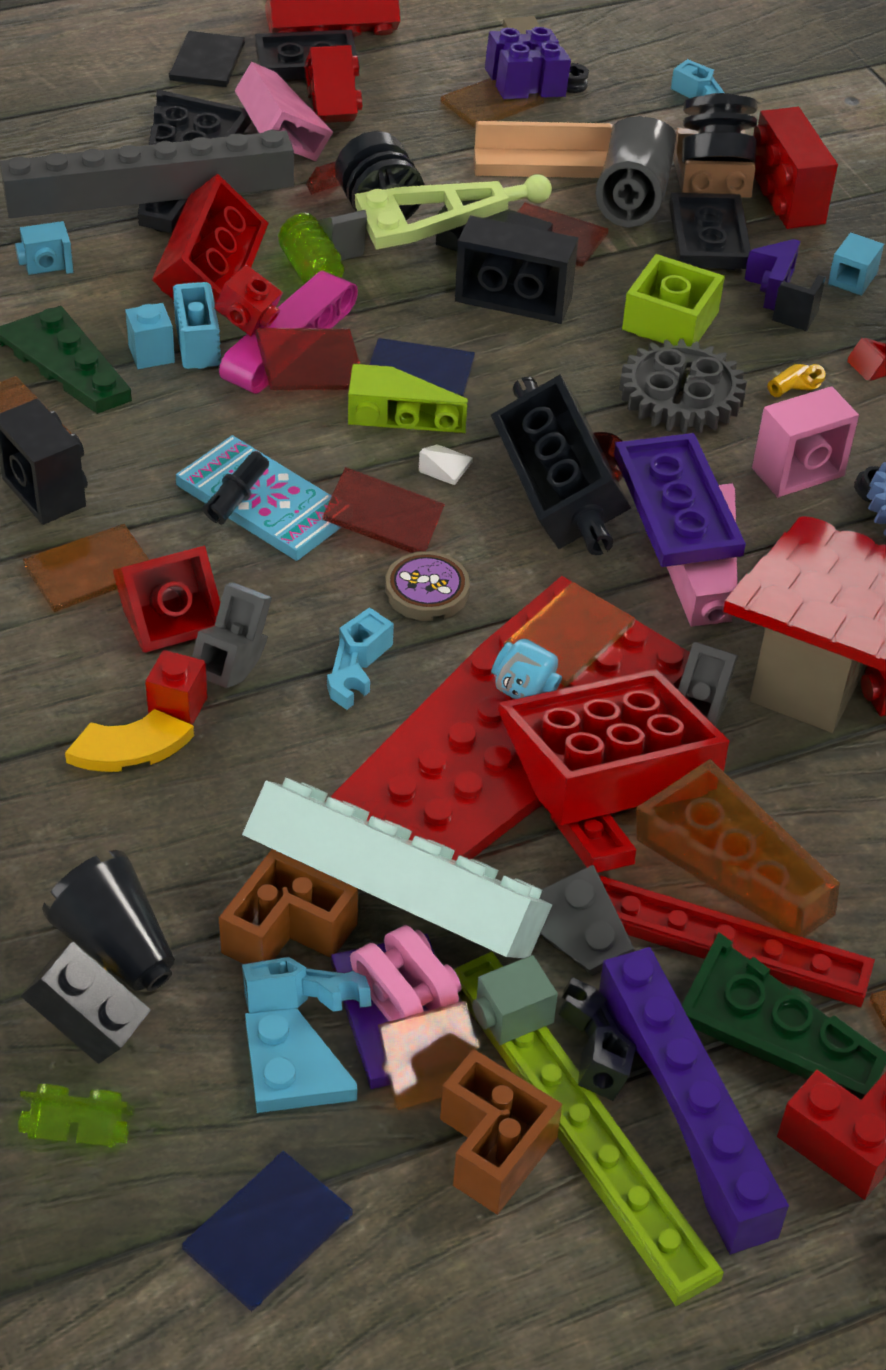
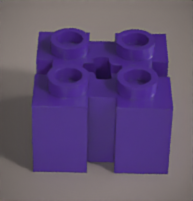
[485,27,571,99]

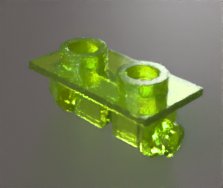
[18,1084,135,1148]

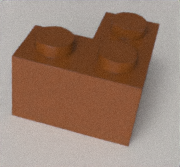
[219,849,358,964]
[440,1049,563,1215]

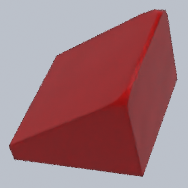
[847,338,886,381]

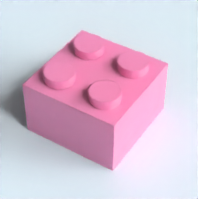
[752,386,859,498]

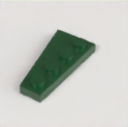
[0,305,132,414]
[682,932,886,1100]

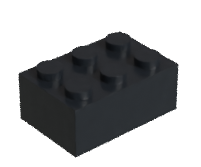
[455,215,579,324]

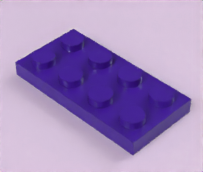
[614,433,746,567]

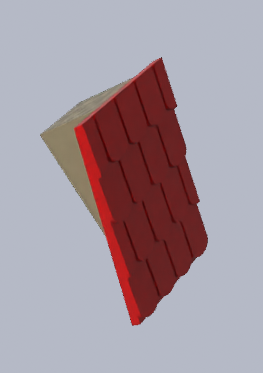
[723,516,886,733]

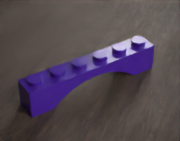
[599,947,789,1255]

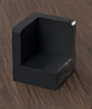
[772,275,826,331]

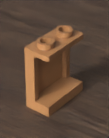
[673,128,755,198]

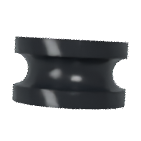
[566,63,589,93]

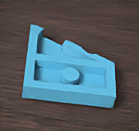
[245,1008,358,1113]

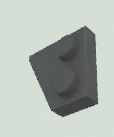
[539,865,635,976]

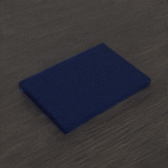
[369,338,475,397]
[182,1150,353,1312]

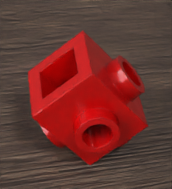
[214,264,283,337]

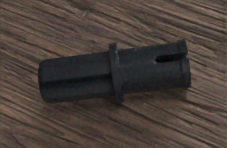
[202,451,269,525]

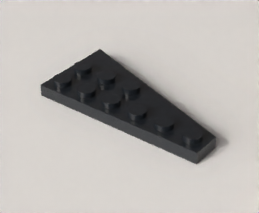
[138,89,252,233]

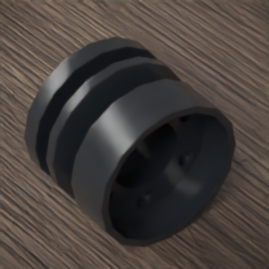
[682,93,757,164]
[335,131,425,220]

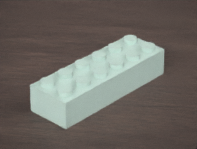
[242,777,553,959]

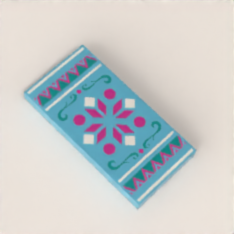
[176,435,353,561]

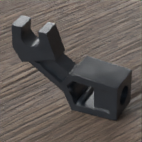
[559,977,636,1101]

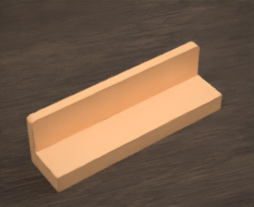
[474,121,613,178]

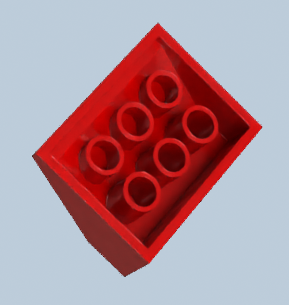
[498,669,730,825]

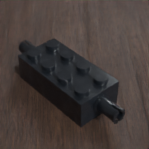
[491,374,631,555]

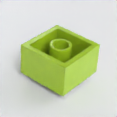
[622,254,725,347]

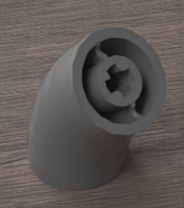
[595,116,677,228]

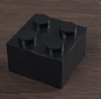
[0,398,88,525]

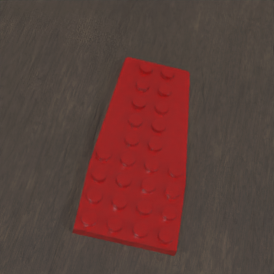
[325,576,690,861]

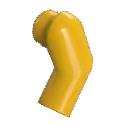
[767,364,826,397]

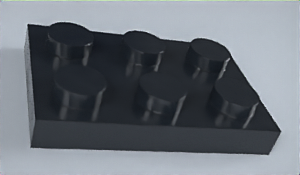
[255,30,360,80]
[669,192,751,270]

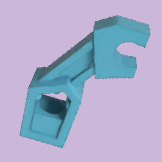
[671,59,724,98]
[327,607,394,710]
[242,957,371,1014]

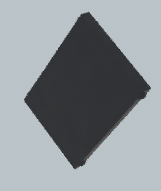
[169,31,245,87]

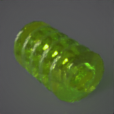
[278,213,345,284]

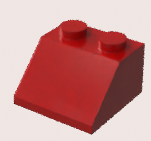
[112,545,221,653]

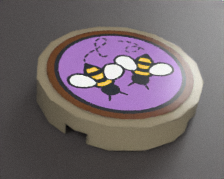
[385,551,470,621]

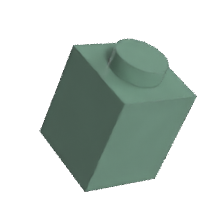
[473,955,558,1045]

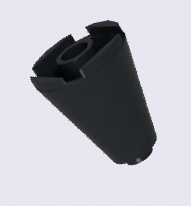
[42,850,175,992]

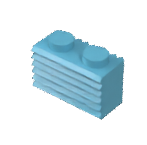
[173,282,221,369]

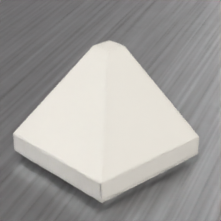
[419,445,473,485]

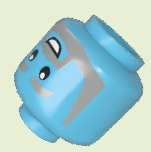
[491,639,562,699]

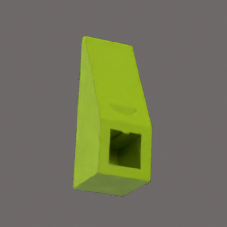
[348,364,468,433]

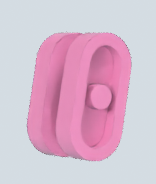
[350,925,461,1034]

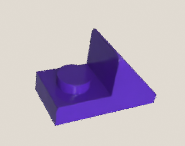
[745,239,800,310]

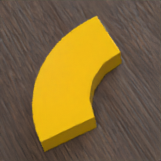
[65,709,194,772]

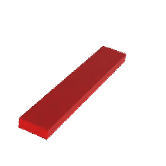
[599,875,875,1008]

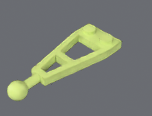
[355,174,552,250]

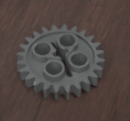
[619,339,747,434]

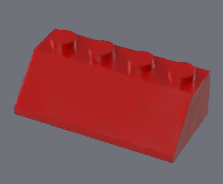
[265,0,401,37]
[152,174,269,305]

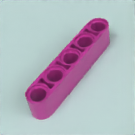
[219,271,358,394]

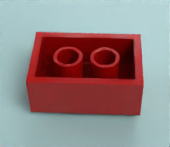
[753,106,838,229]

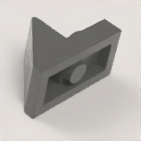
[310,209,367,262]
[678,642,739,727]

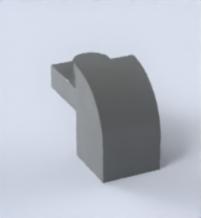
[192,582,272,688]

